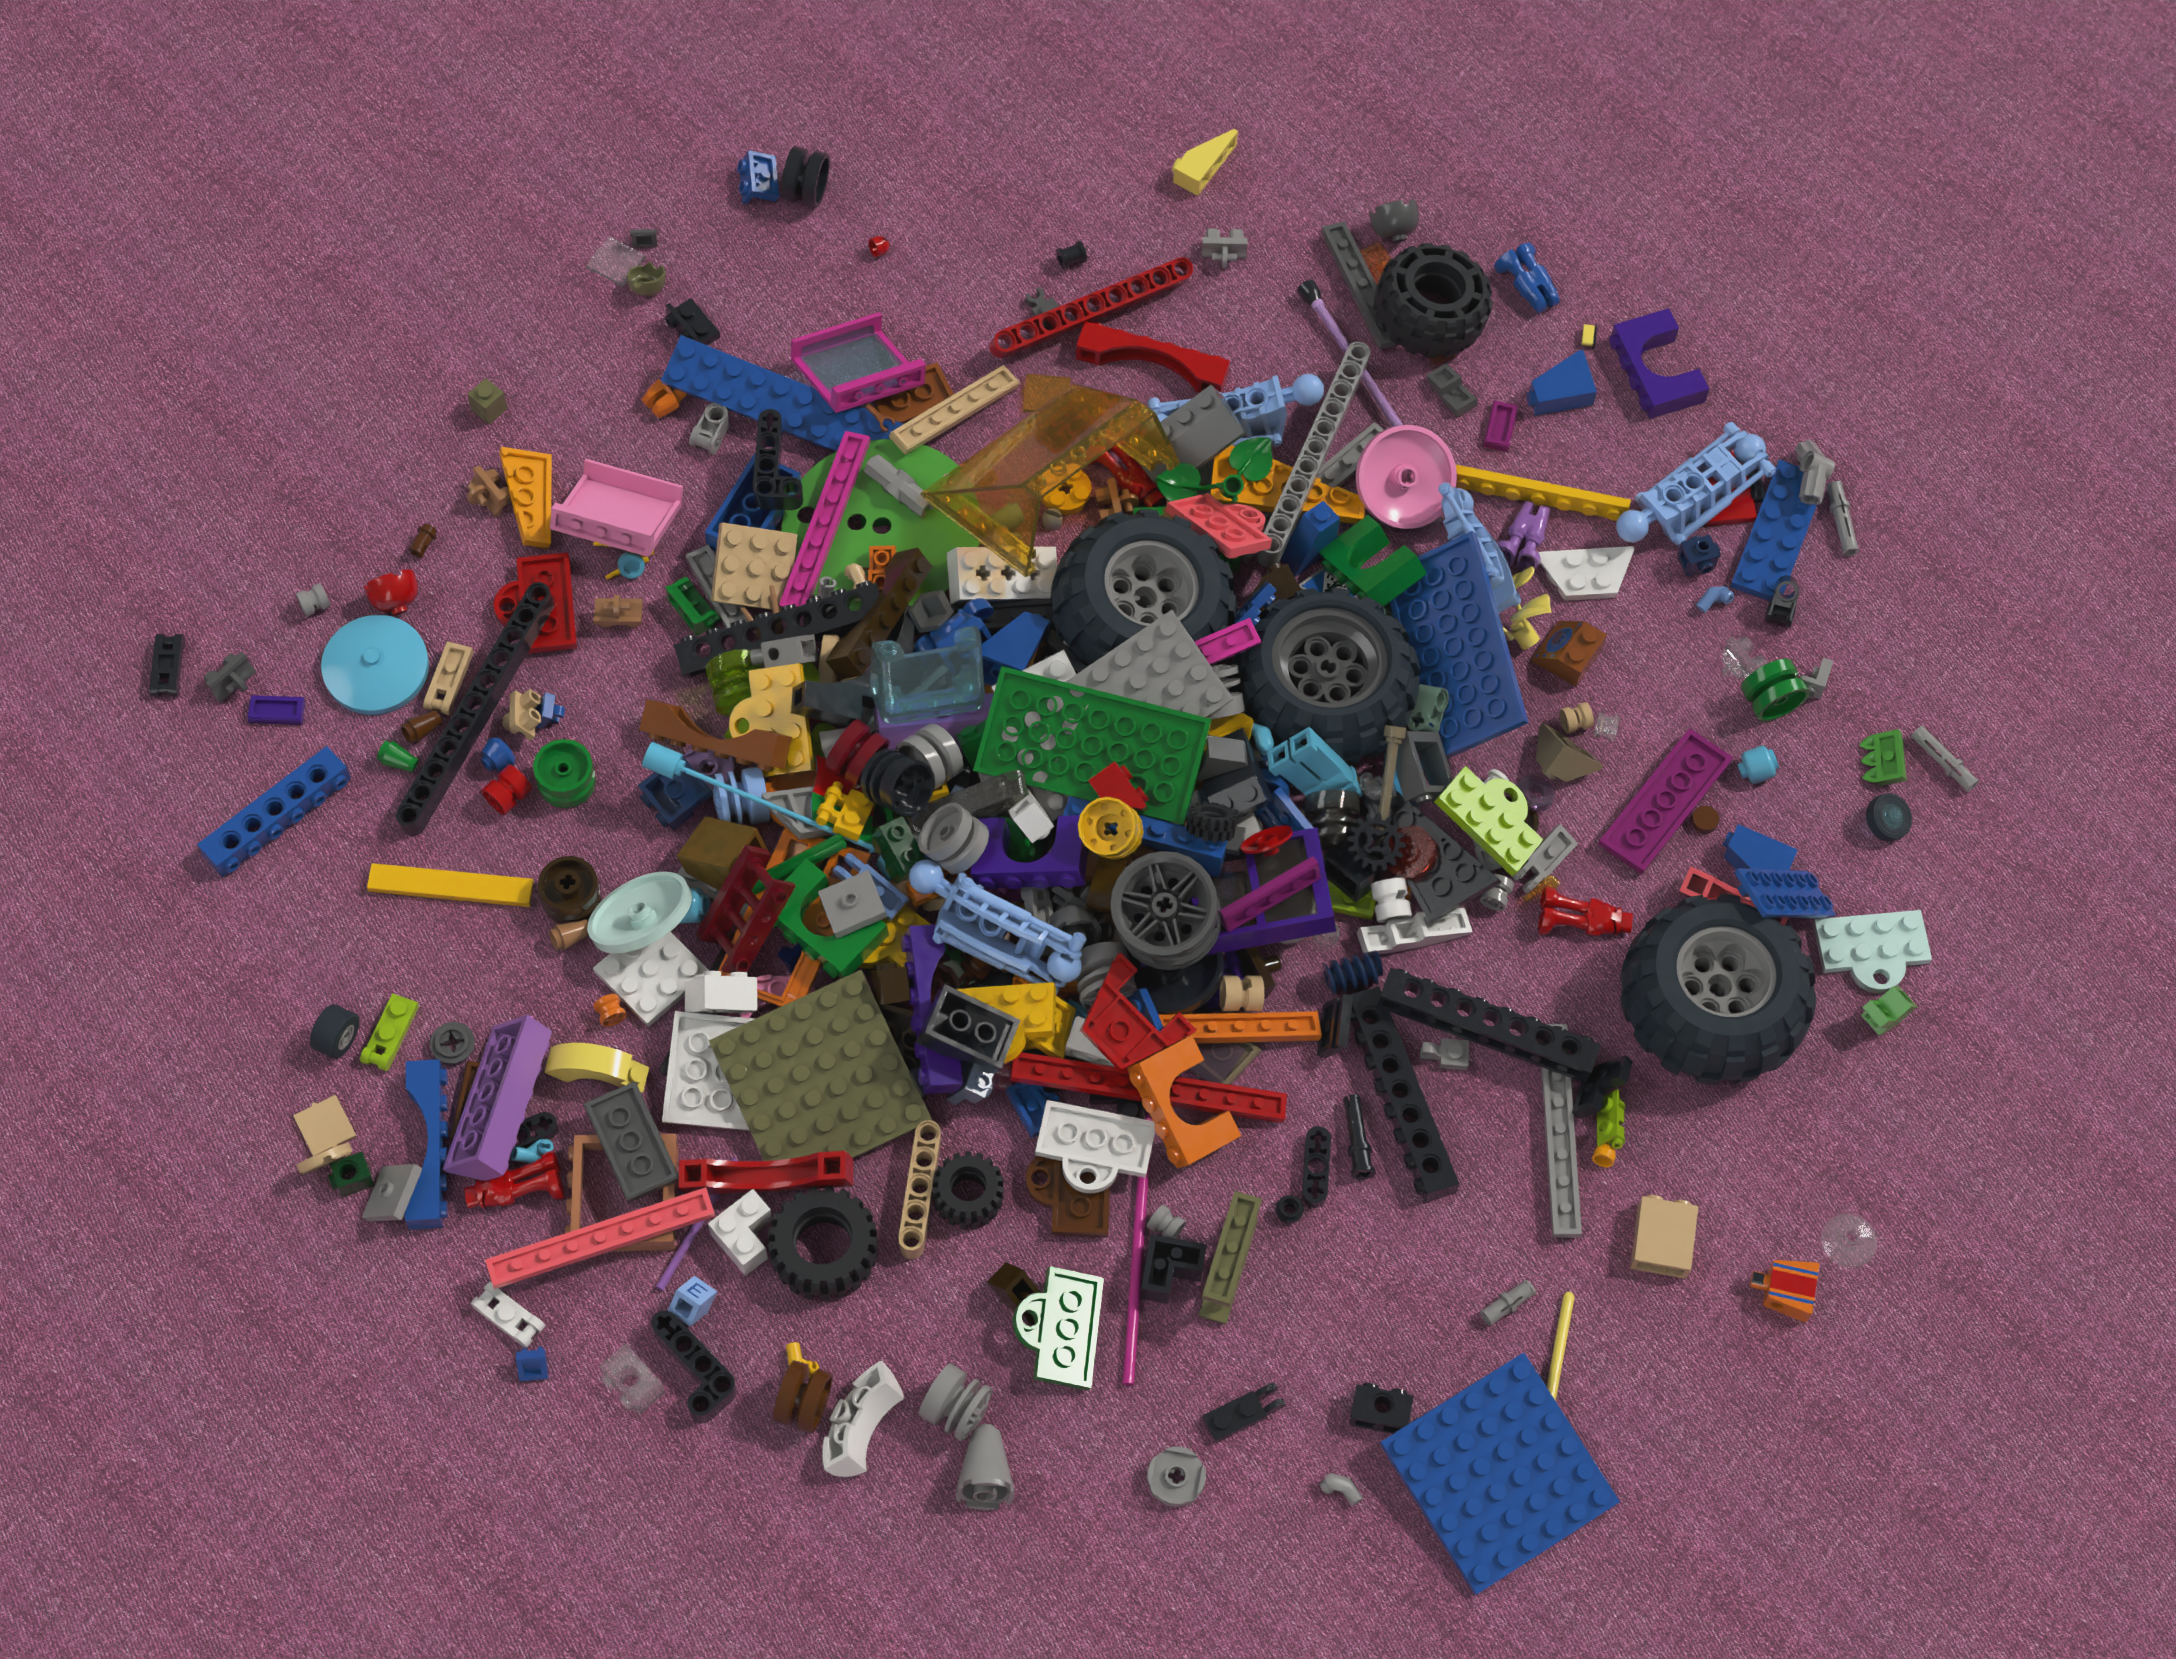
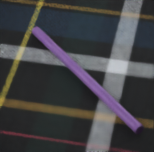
[656,1158,738,1291]

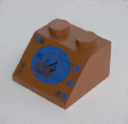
[1531,621,1607,687]

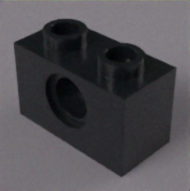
[1349,1383,1414,1434]

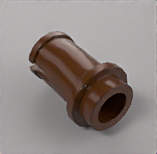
[408,523,437,558]

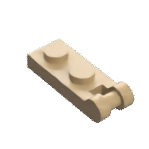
[423,641,474,716]

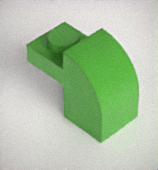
[1861,986,1917,1036]

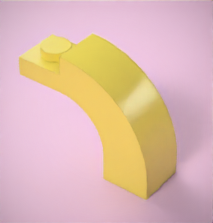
[544,1043,649,1093]

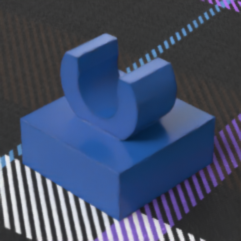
[535,692,565,729]
[516,1347,549,1381]

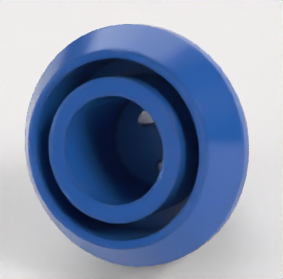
[480,738,516,772]

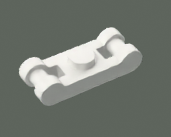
[470,1282,546,1348]

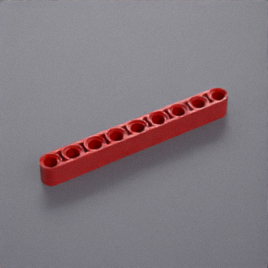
[989,257,1193,358]

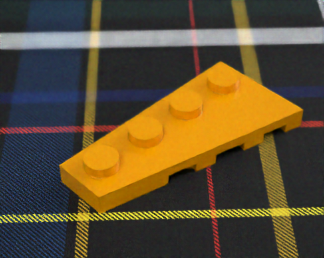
[499,447,552,549]

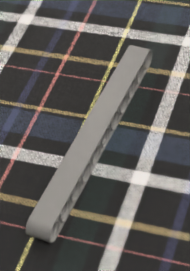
[1257,342,1370,568]

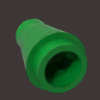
[376,740,419,773]

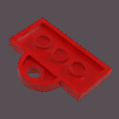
[494,552,577,654]

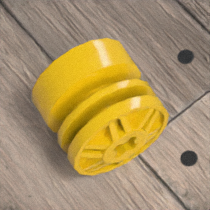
[1078,797,1144,860]

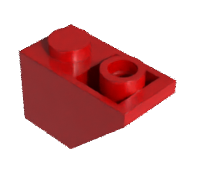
[1088,762,1149,812]

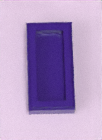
[247,695,305,725]

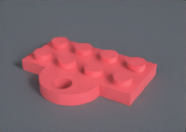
[1166,493,1272,559]

